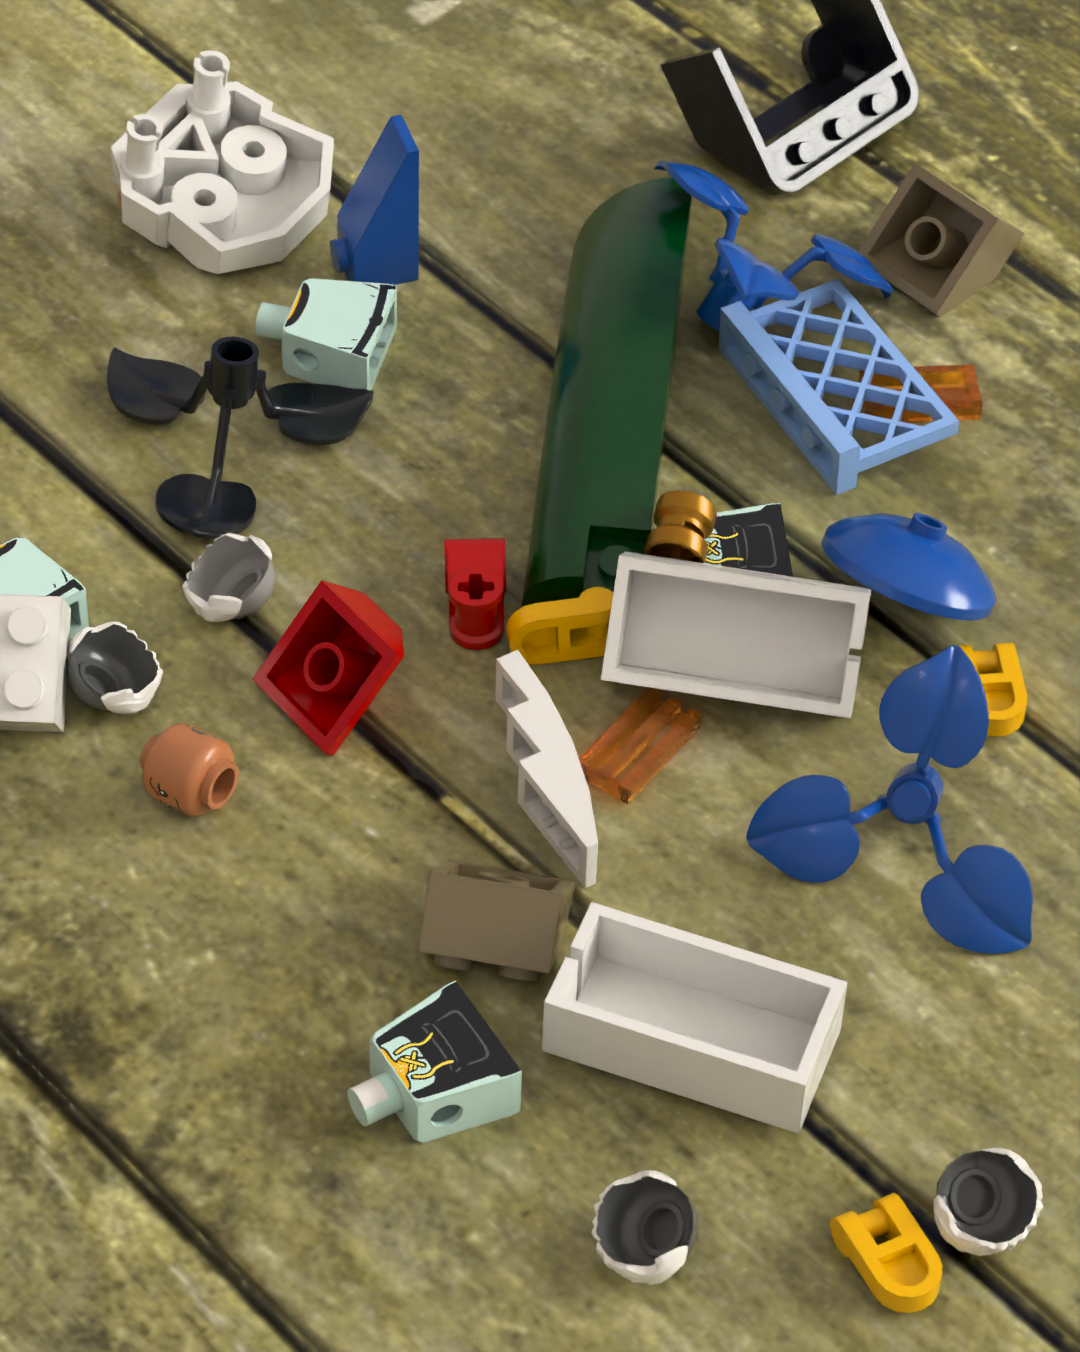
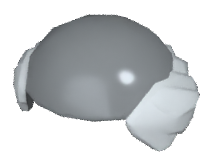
[182,533,275,622]

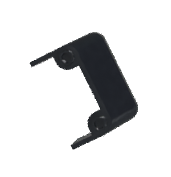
[660,0,919,194]

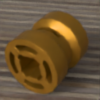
[644,490,717,563]

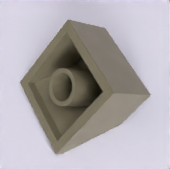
[858,163,1025,317]
[418,860,576,981]

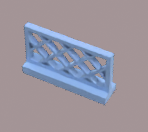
[718,279,960,495]

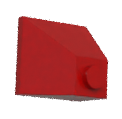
[252,580,404,756]

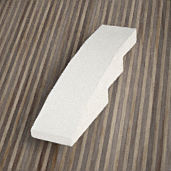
[495,649,598,888]

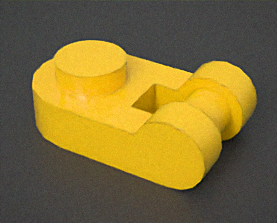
[505,587,613,665]
[958,642,1027,737]
[830,1193,943,1313]

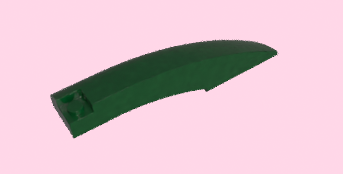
[522,177,693,607]

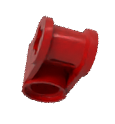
[444,538,507,650]

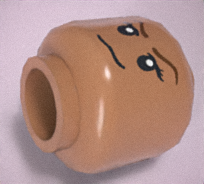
[140,723,239,817]

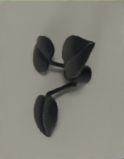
[107,336,374,539]

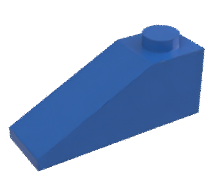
[330,115,419,285]

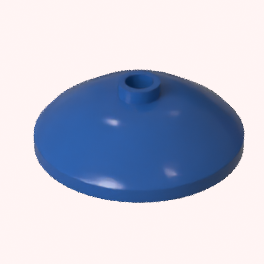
[821,513,996,621]

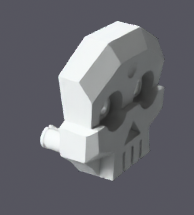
[111,50,334,274]

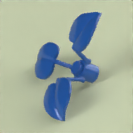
[654,161,894,331]
[746,645,1033,954]

